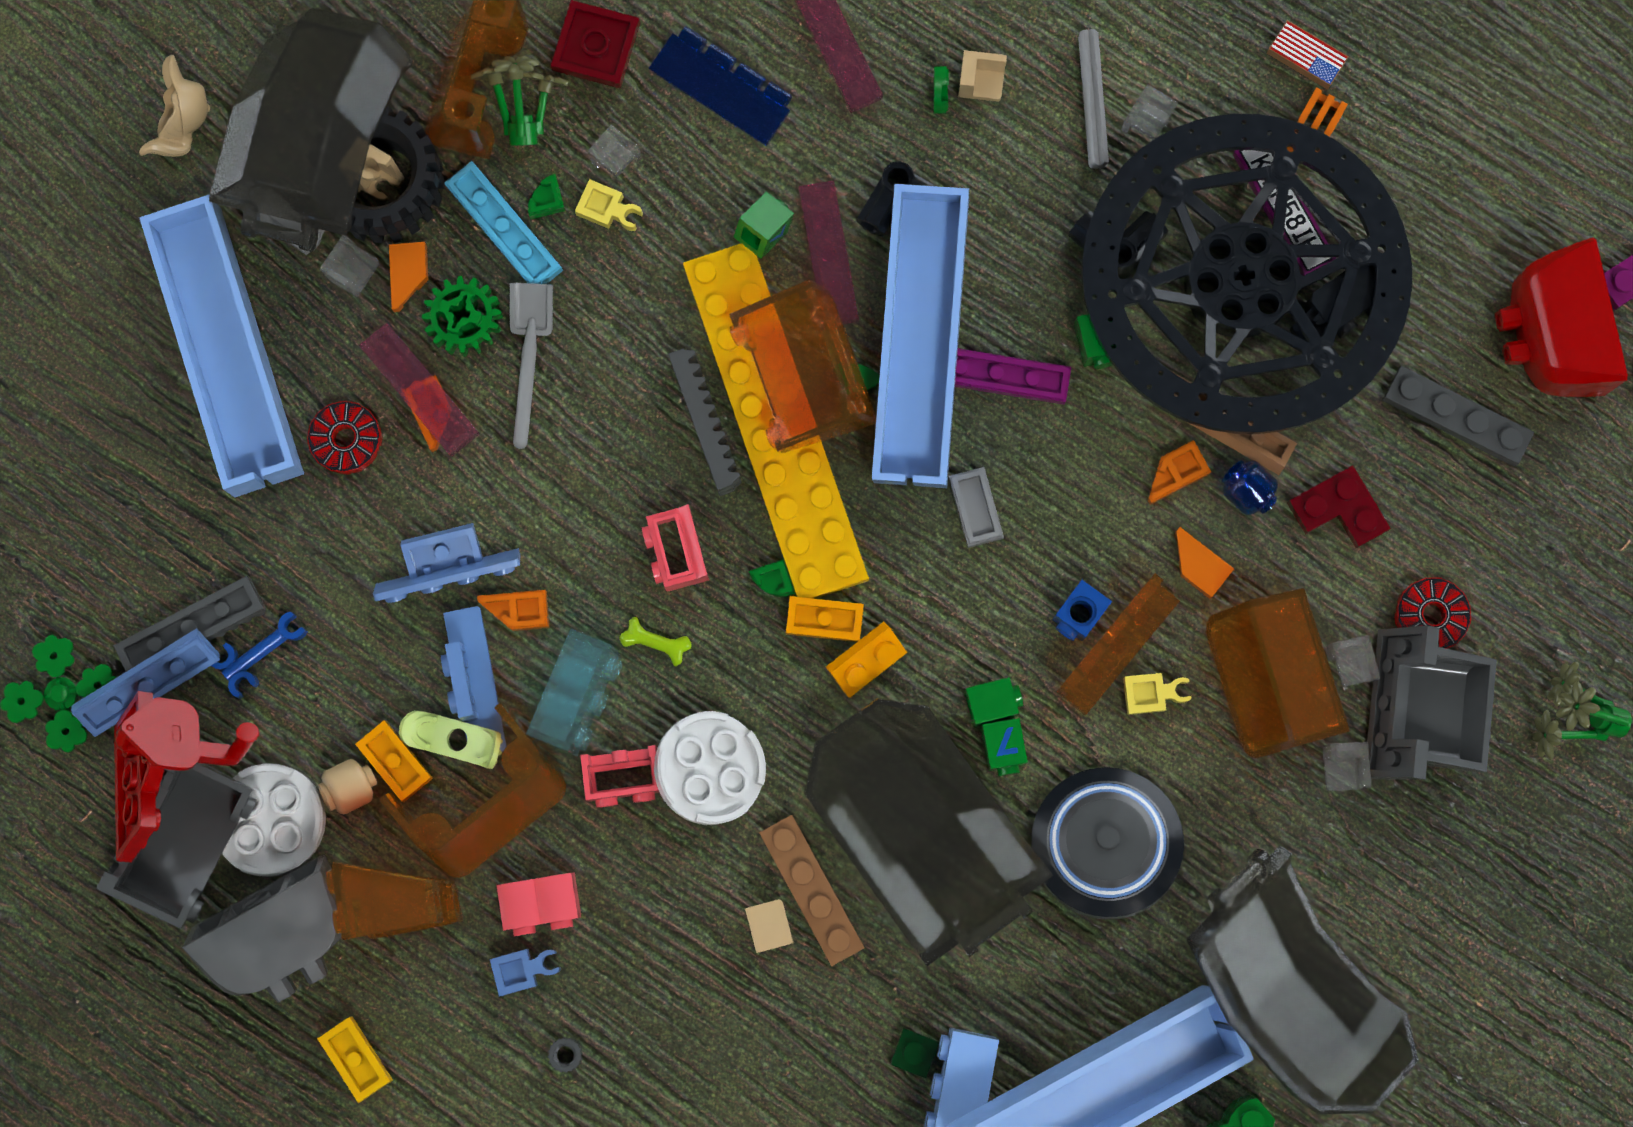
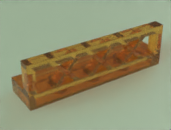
[1057,573,1180,716]

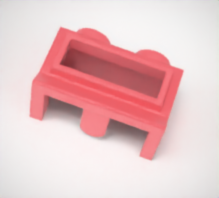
[642,504,709,592]
[580,745,659,808]

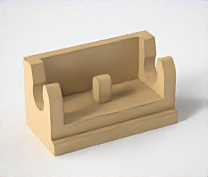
[338,137,405,201]

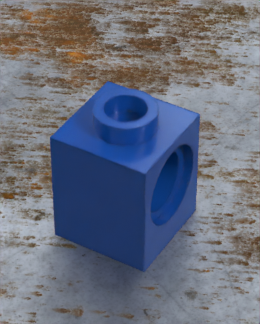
[1052,580,1112,641]

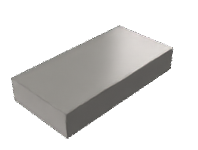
[948,467,1004,548]

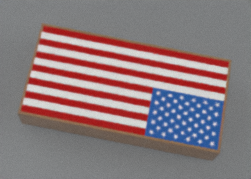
[1267,20,1349,90]

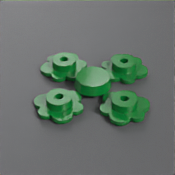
[0,635,117,753]

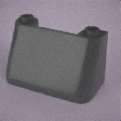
[96,763,258,929]

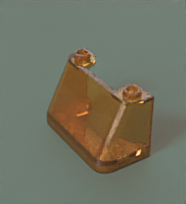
[729,279,876,453]

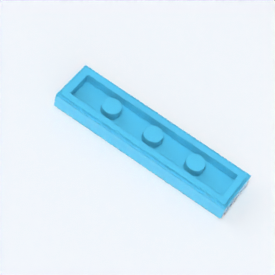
[444,161,563,284]

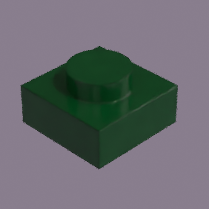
[890,1028,939,1078]

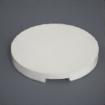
[654,711,766,825]
[222,764,326,877]

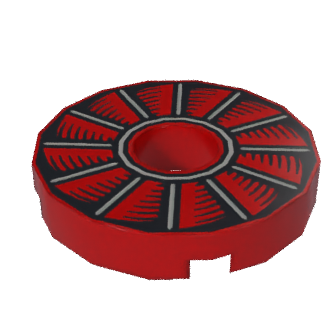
[307,401,383,475]
[1395,578,1471,649]

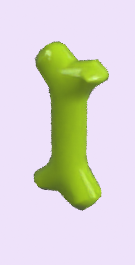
[619,617,692,666]

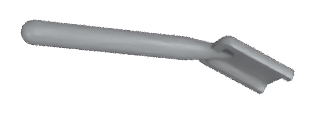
[510,283,553,449]

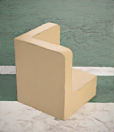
[958,50,1007,102]
[745,899,794,953]

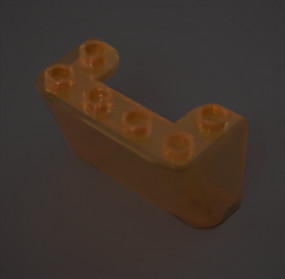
[425,0,529,160]
[326,861,463,940]

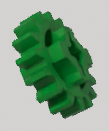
[422,276,503,357]

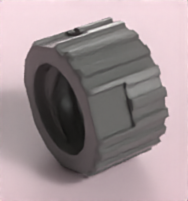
[548,1037,583,1073]

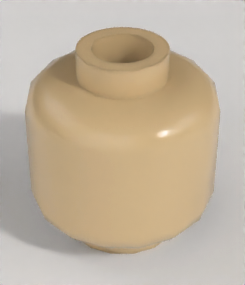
[317,759,377,814]

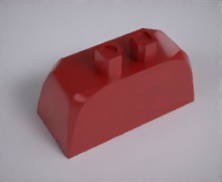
[1494,237,1628,397]

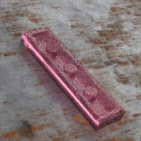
[794,0,883,113]
[799,180,859,328]
[359,323,480,457]

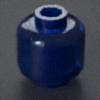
[1222,460,1278,515]

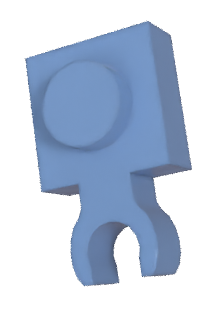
[490,949,561,997]

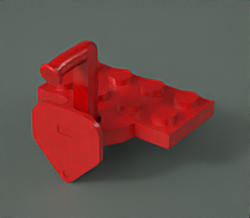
[114,691,259,863]

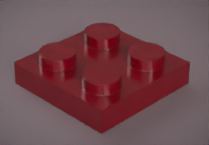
[551,0,640,89]

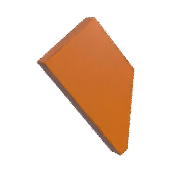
[389,242,429,312]
[1147,440,1211,505]
[1175,527,1234,599]

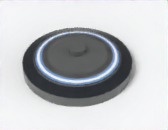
[1031,767,1184,920]

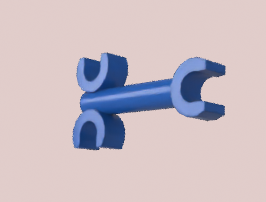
[211,612,308,699]

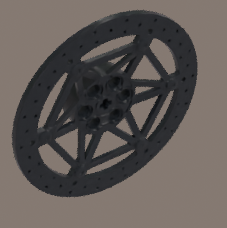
[1082,113,1412,434]

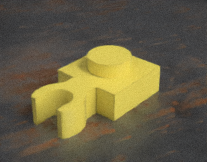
[575,179,643,231]
[1123,673,1191,715]

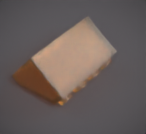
[1206,588,1350,758]

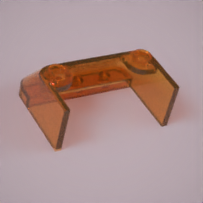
[379,702,566,878]

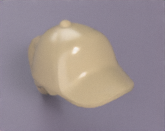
[139,55,210,157]

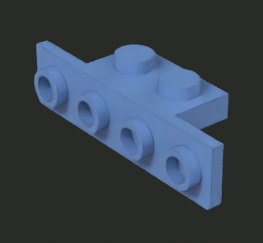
[373,523,521,603]
[441,606,507,752]

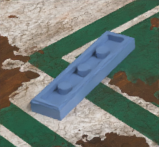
[71,628,220,737]

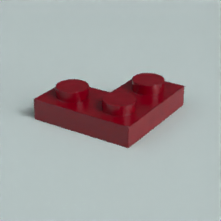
[1287,465,1391,548]

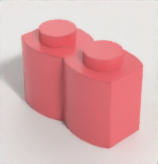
[496,872,581,936]

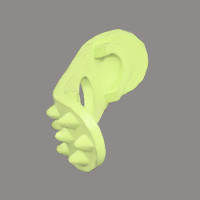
[399,710,503,769]

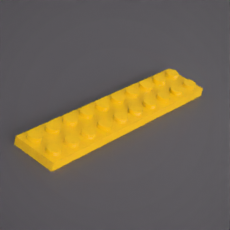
[683,244,869,599]

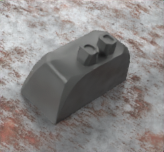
[182,854,345,1003]

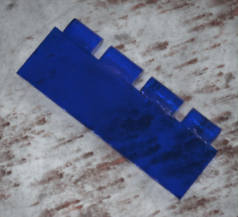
[649,26,792,147]

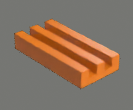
[1287,87,1348,152]

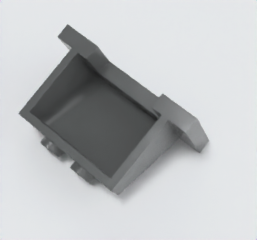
[1364,625,1497,780]

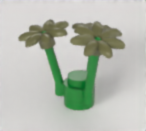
[471,56,568,146]
[1532,661,1632,759]

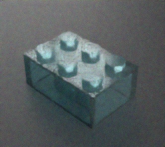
[526,629,622,757]

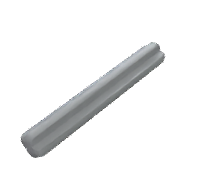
[1078,29,1109,169]

